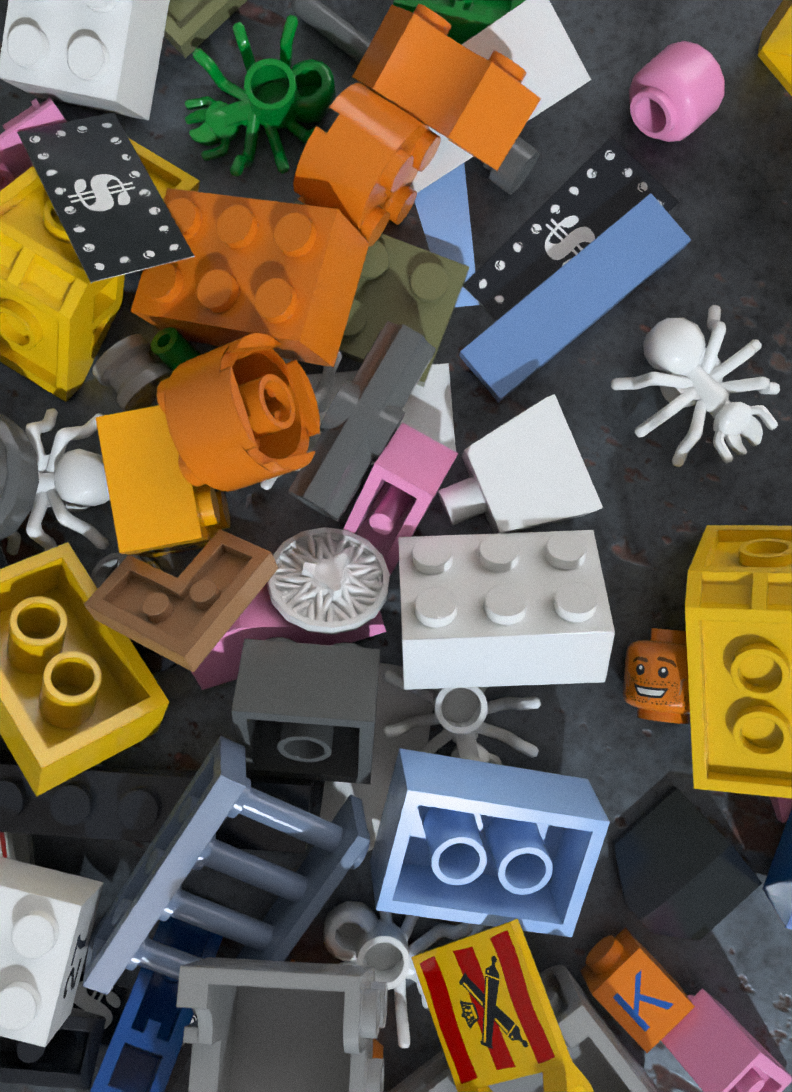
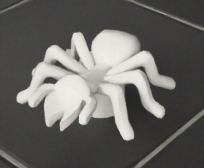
[611,305,780,467]
[6,408,110,555]
[383,671,541,765]
[323,901,473,1049]

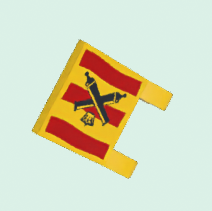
[411,919,594,1092]

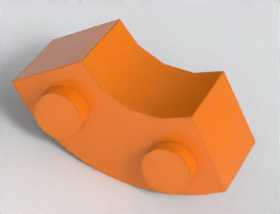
[352,4,541,171]

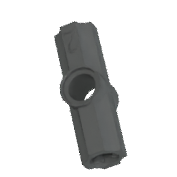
[288,321,436,521]

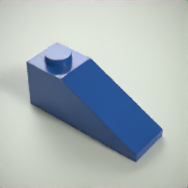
[90,916,223,1092]

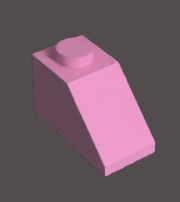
[343,422,458,577]
[661,988,792,1092]

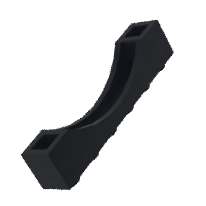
[0,750,315,853]

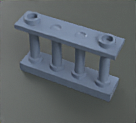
[82,736,370,995]

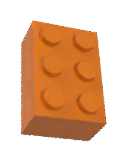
[131,188,369,368]

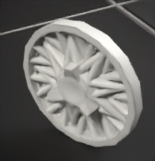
[267,527,390,635]

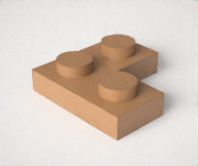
[84,529,279,672]

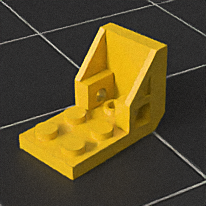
[0,138,200,402]
[685,525,792,799]

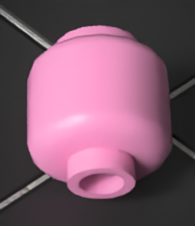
[629,41,725,142]

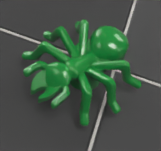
[185,14,336,177]

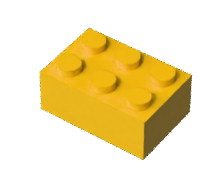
[0,542,169,797]

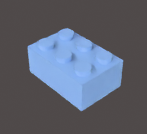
[370,748,610,937]

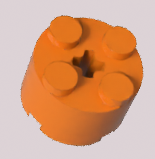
[293,83,441,247]
[156,333,320,492]

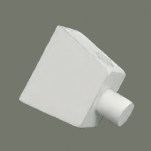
[438,394,603,534]

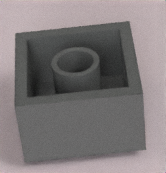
[231,637,380,784]

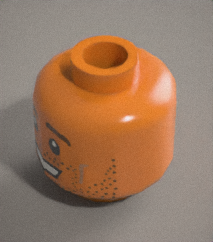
[623,628,690,724]

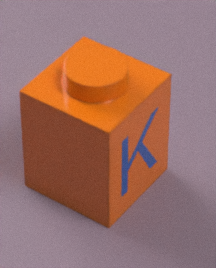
[581,927,695,1053]

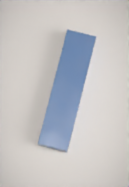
[459,193,691,403]

